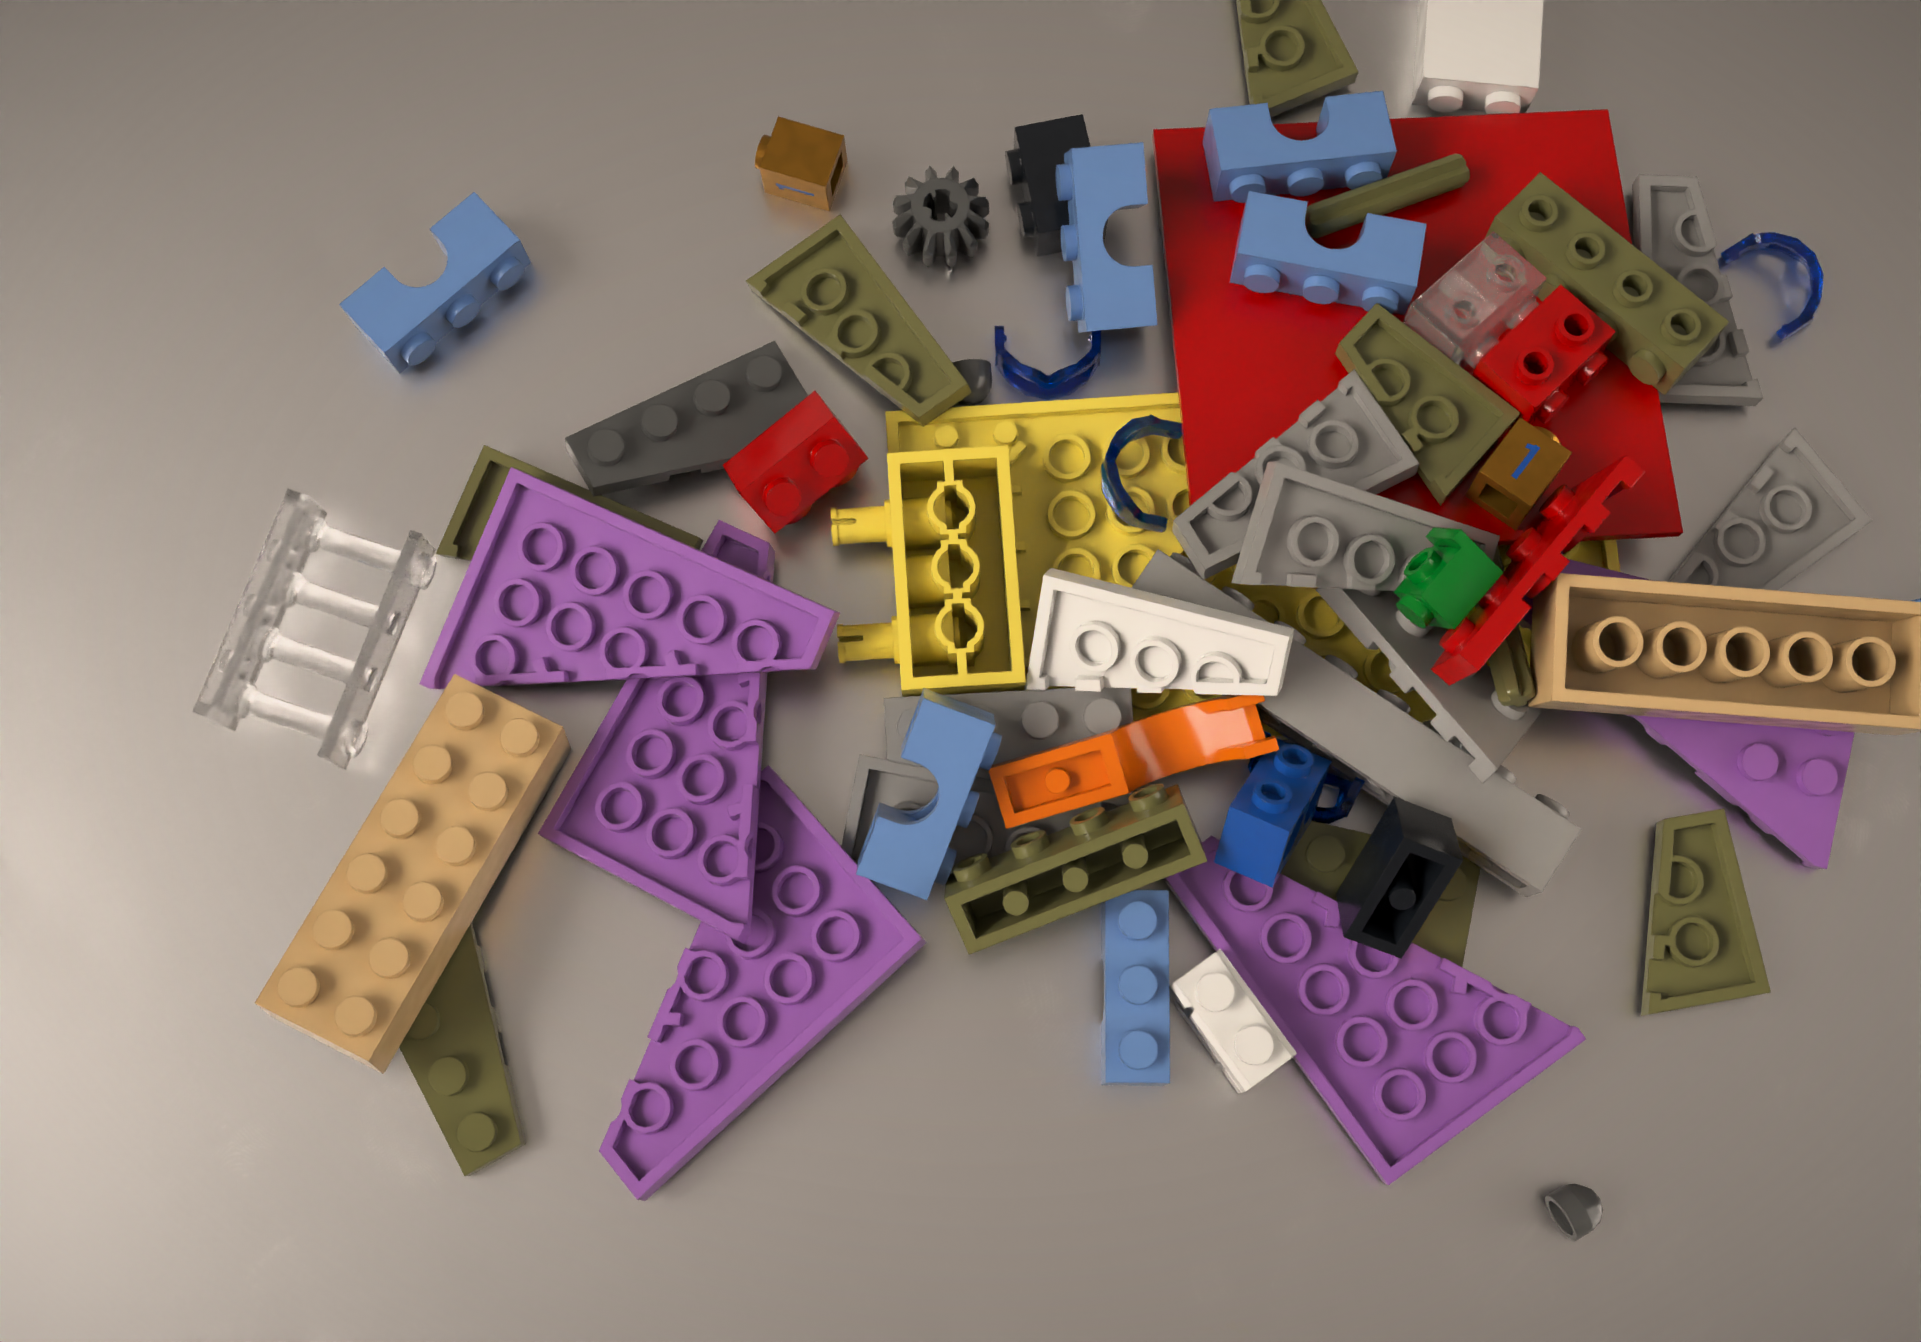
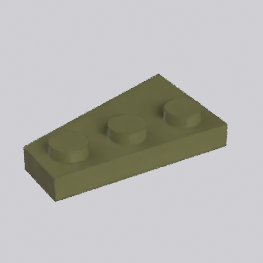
[1236,0,1359,118]
[1335,303,1520,506]
[1641,808,1771,1016]

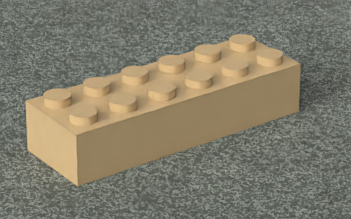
[1528,573,1921,736]
[255,674,571,1074]

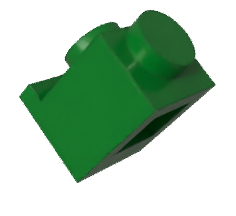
[1394,528,1504,630]

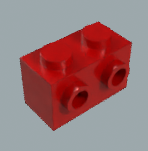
[1472,284,1616,427]
[723,391,869,534]

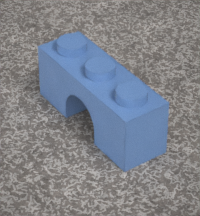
[1203,91,1397,203]
[1056,142,1157,333]
[1229,191,1427,315]
[339,192,531,374]
[856,688,1002,900]
[1101,890,1170,1086]

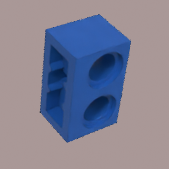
[1214,738,1332,888]

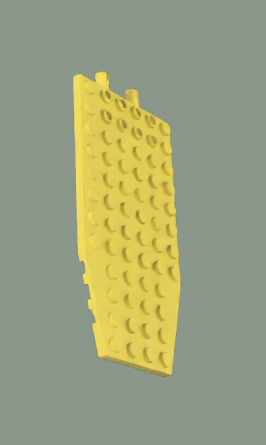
[830,392,1621,740]

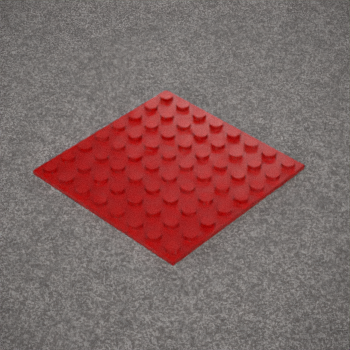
[1152,109,1683,546]

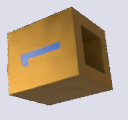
[755,116,847,212]
[1465,418,1572,531]

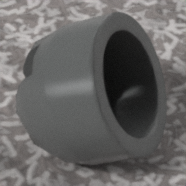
[952,359,992,406]
[1545,1184,1603,1242]

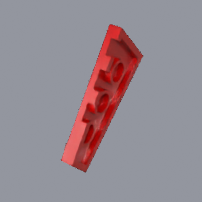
[1431,455,1645,686]

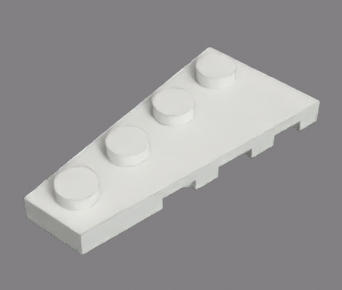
[1025,568,1294,696]

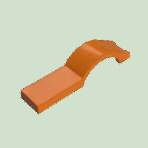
[989,695,1280,829]

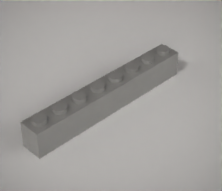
[1132,549,1582,897]

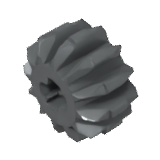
[892,166,989,268]

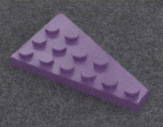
[419,467,840,689]
[538,520,775,944]
[1511,559,1855,869]
[599,765,927,1201]
[1164,836,1586,1185]

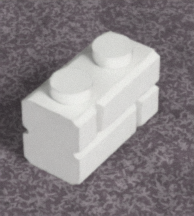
[1169,949,1297,1093]

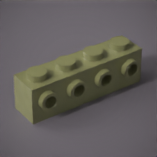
[1481,172,1729,395]
[944,784,1207,955]

